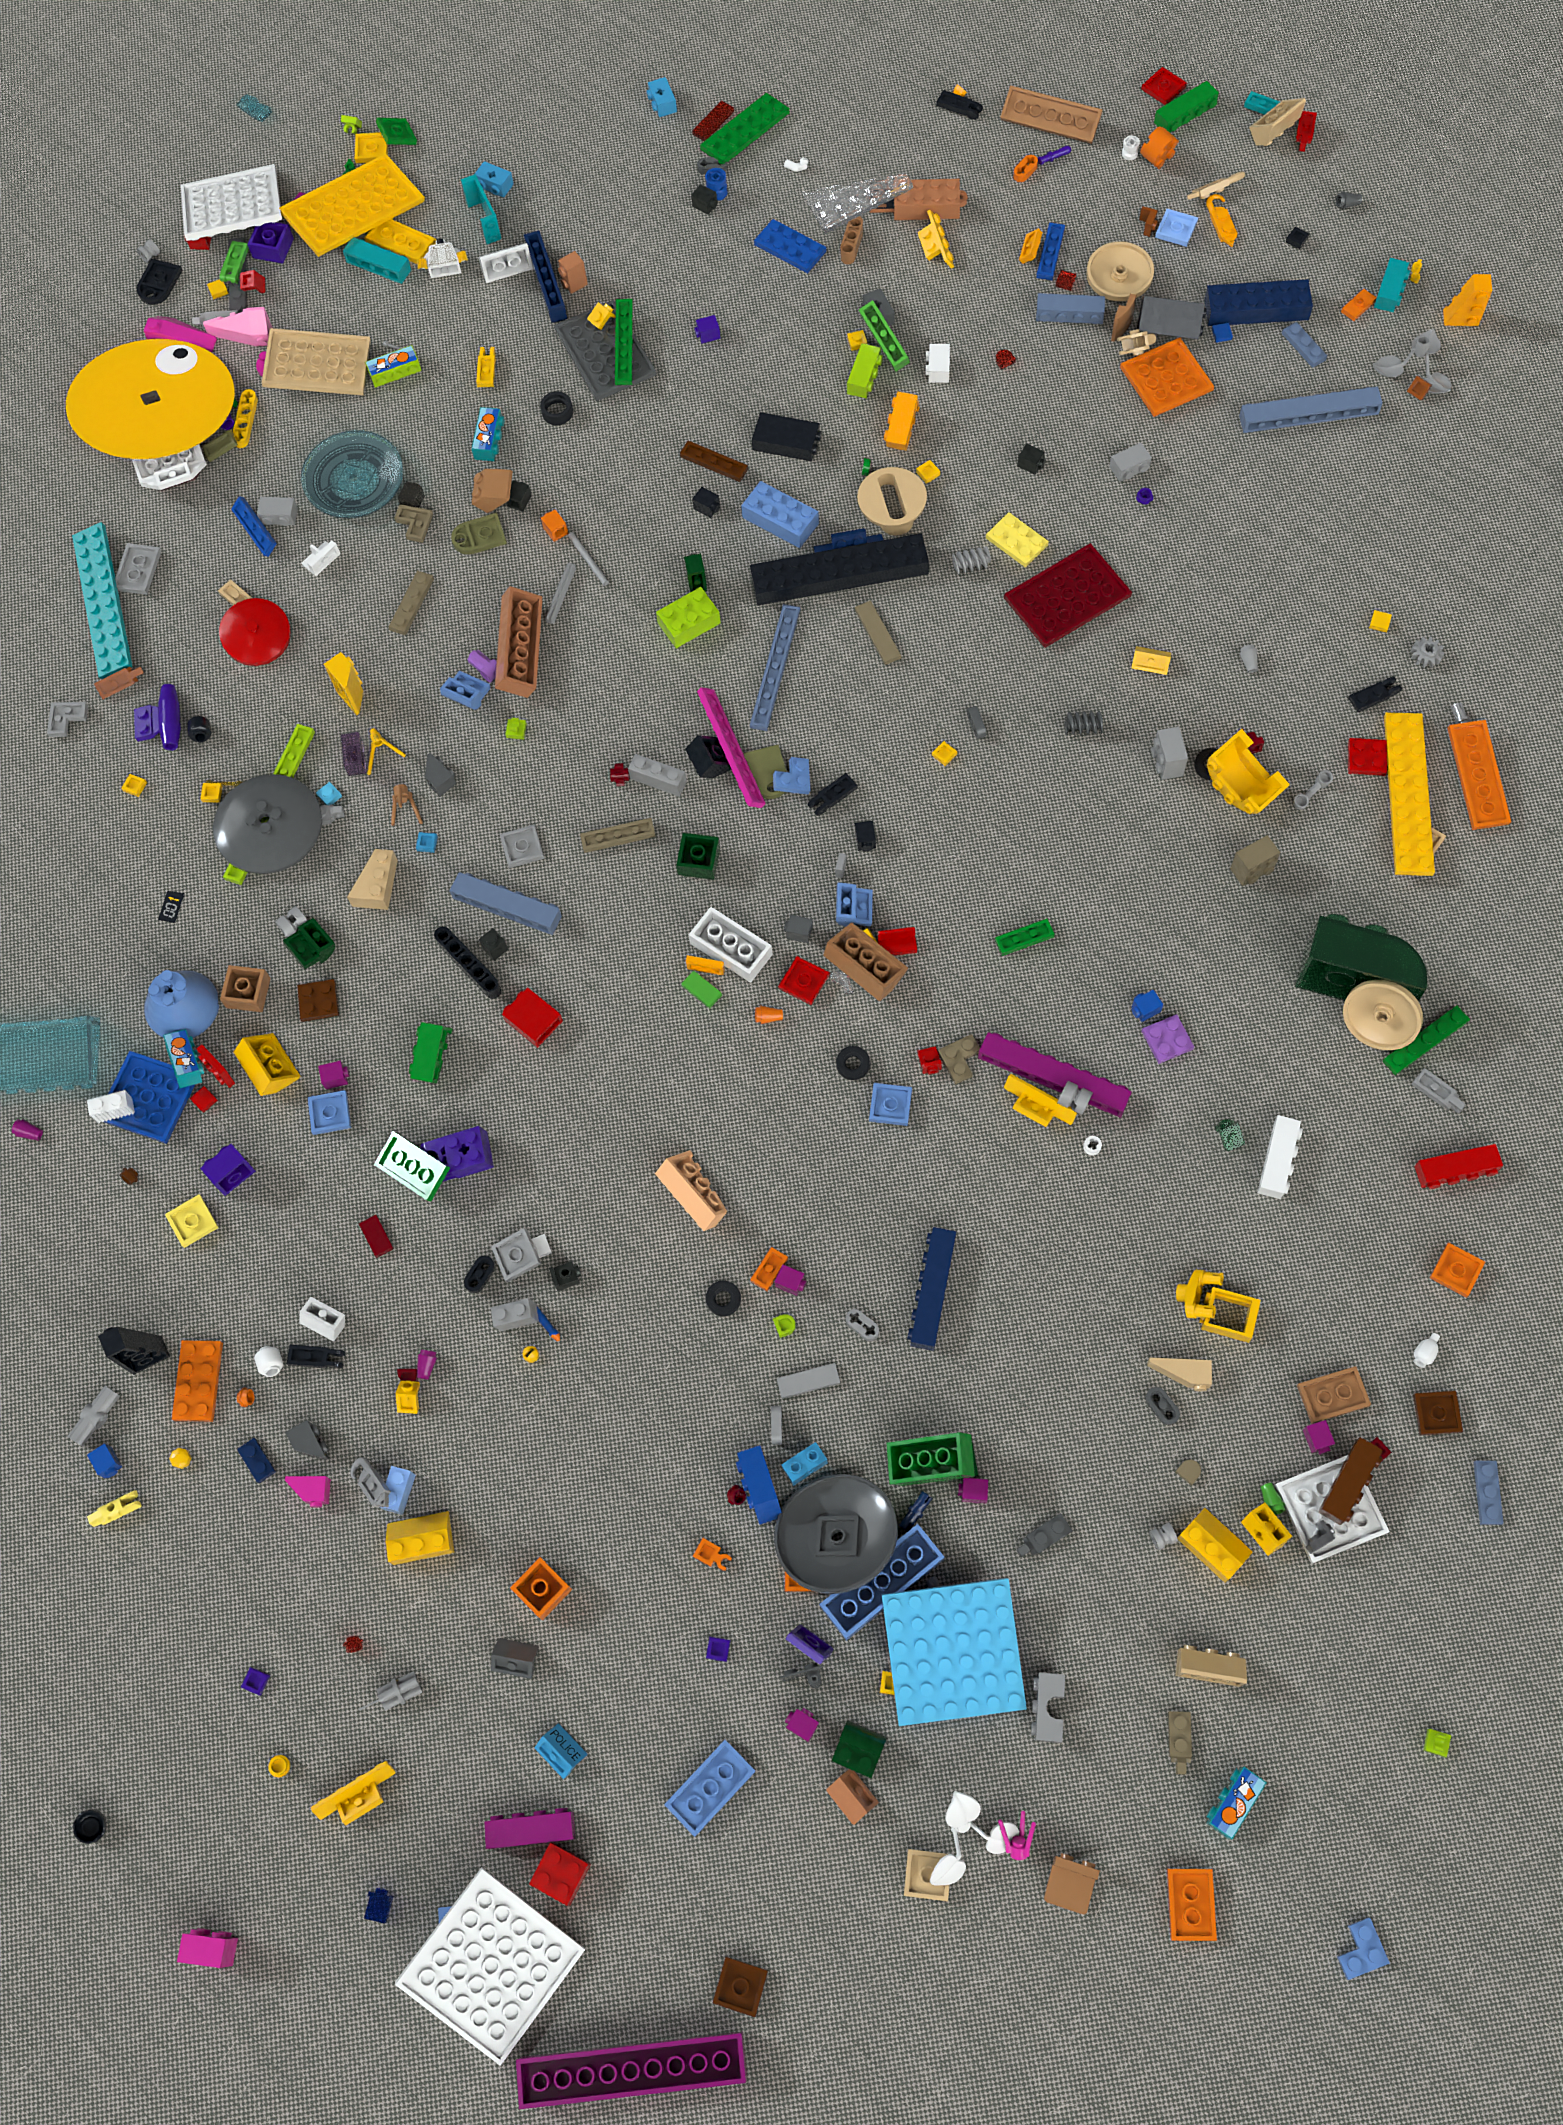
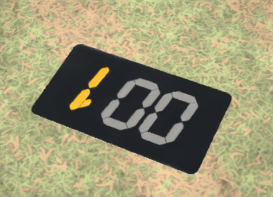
[158,891,184,923]

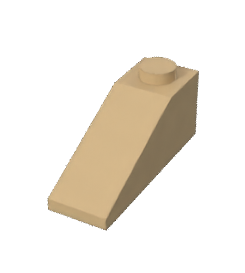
[1147,1358,1212,1392]

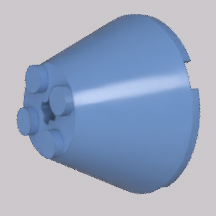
[144,970,219,1038]

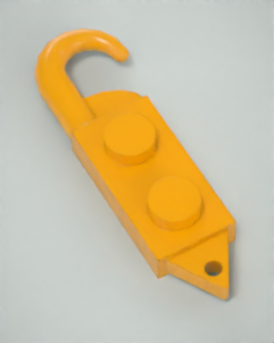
[1206,194,1238,247]

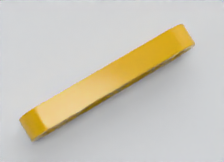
[233,389,258,448]

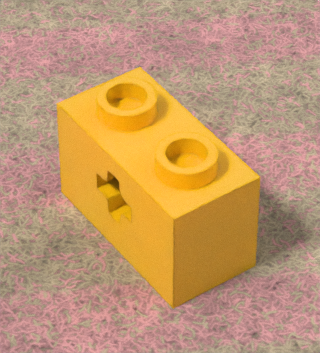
[1241,1502,1292,1556]

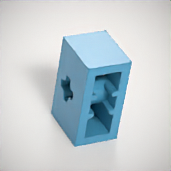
[646,77,677,117]
[475,161,514,198]
[781,1442,828,1486]

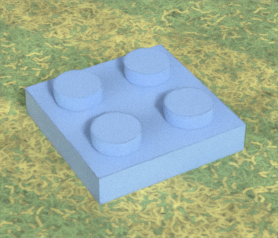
[1155,209,1198,247]

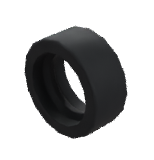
[540,391,573,425]

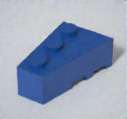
[736,1445,782,1525]

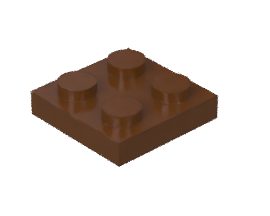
[297,979,339,1022]
[1413,1391,1463,1436]
[713,1957,768,2017]

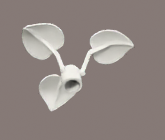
[930,1791,1020,1885]

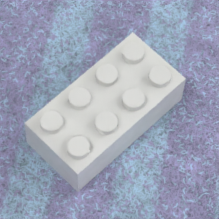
[689,907,773,983]

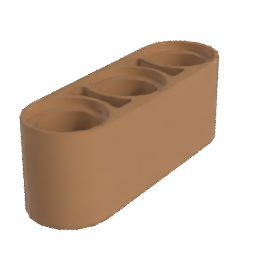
[840,216,863,264]

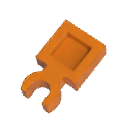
[693,1538,732,1571]

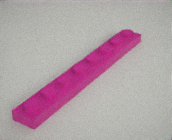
[697,687,766,808]

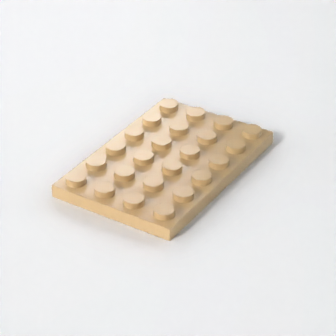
[262,328,371,396]

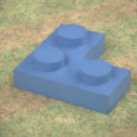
[773,757,810,794]
[1337,1917,1390,1980]

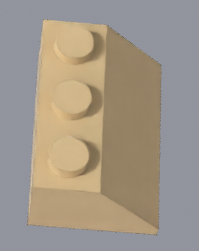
[1249,98,1306,146]
[1175,1645,1247,1687]

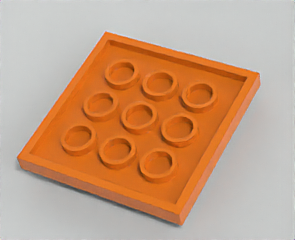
[1120,337,1214,417]

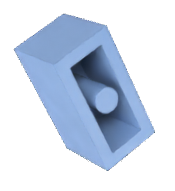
[380,1466,416,1515]

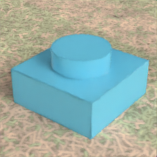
[316,782,342,805]

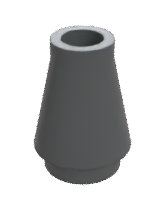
[1336,191,1362,209]

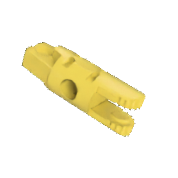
[87,1490,142,1527]

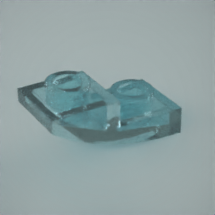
[236,94,272,122]

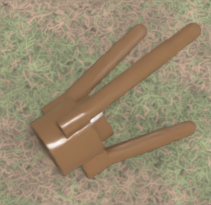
[391,784,423,826]

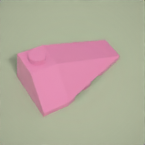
[203,307,272,346]

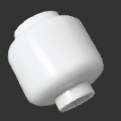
[254,1346,283,1377]

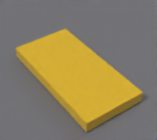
[364,219,436,264]

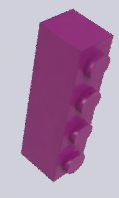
[484,1808,576,1849]

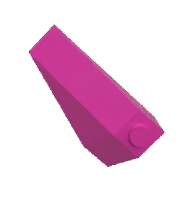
[144,316,217,352]

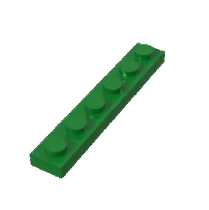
[615,299,633,385]

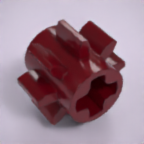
[610,763,630,786]

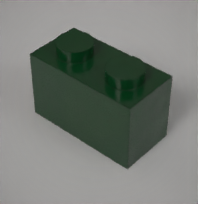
[684,553,707,592]

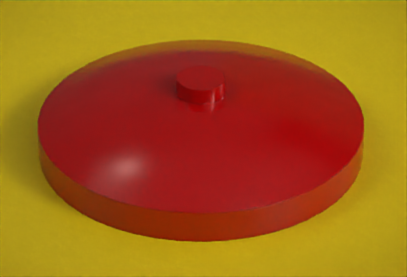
[219,598,291,666]

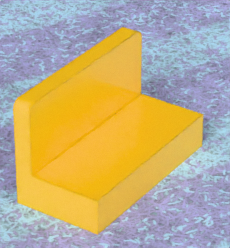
[1131,646,1171,675]

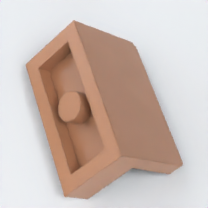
[826,1769,879,1825]

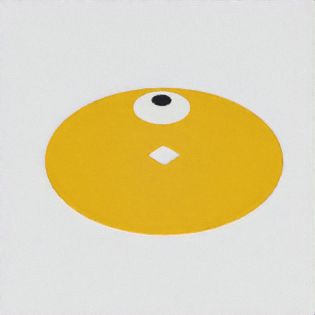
[66,339,235,459]

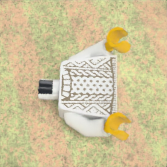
[417,239,468,278]

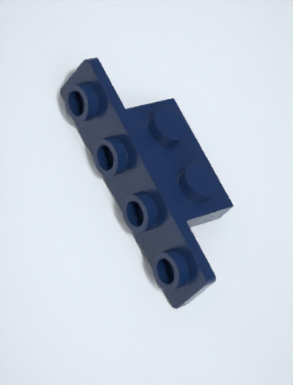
[814,528,883,553]

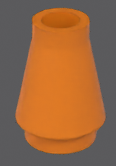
[755,1005,783,1024]

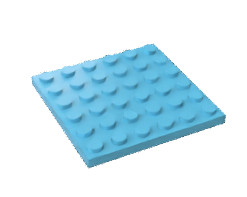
[882,1578,1027,1726]

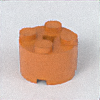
[1140,126,1179,169]

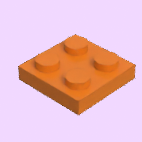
[1430,1242,1485,1298]

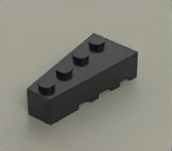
[98,1327,170,1375]

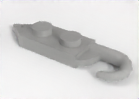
[350,1457,391,1508]

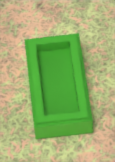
[681,971,722,1009]

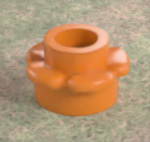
[237,1387,255,1407]

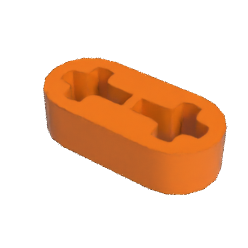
[1013,155,1038,182]

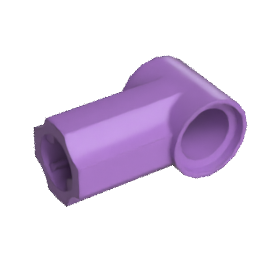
[467,650,497,683]

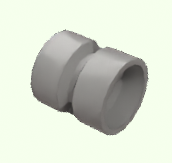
[274,906,308,938]
[1057,1081,1093,1115]

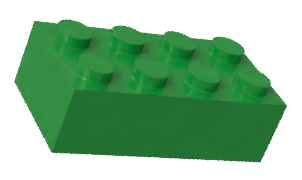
[886,1432,975,1486]

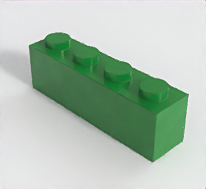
[1154,81,1219,132]

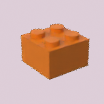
[510,1557,572,1620]

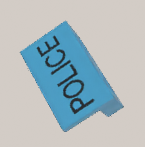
[534,1723,588,1779]

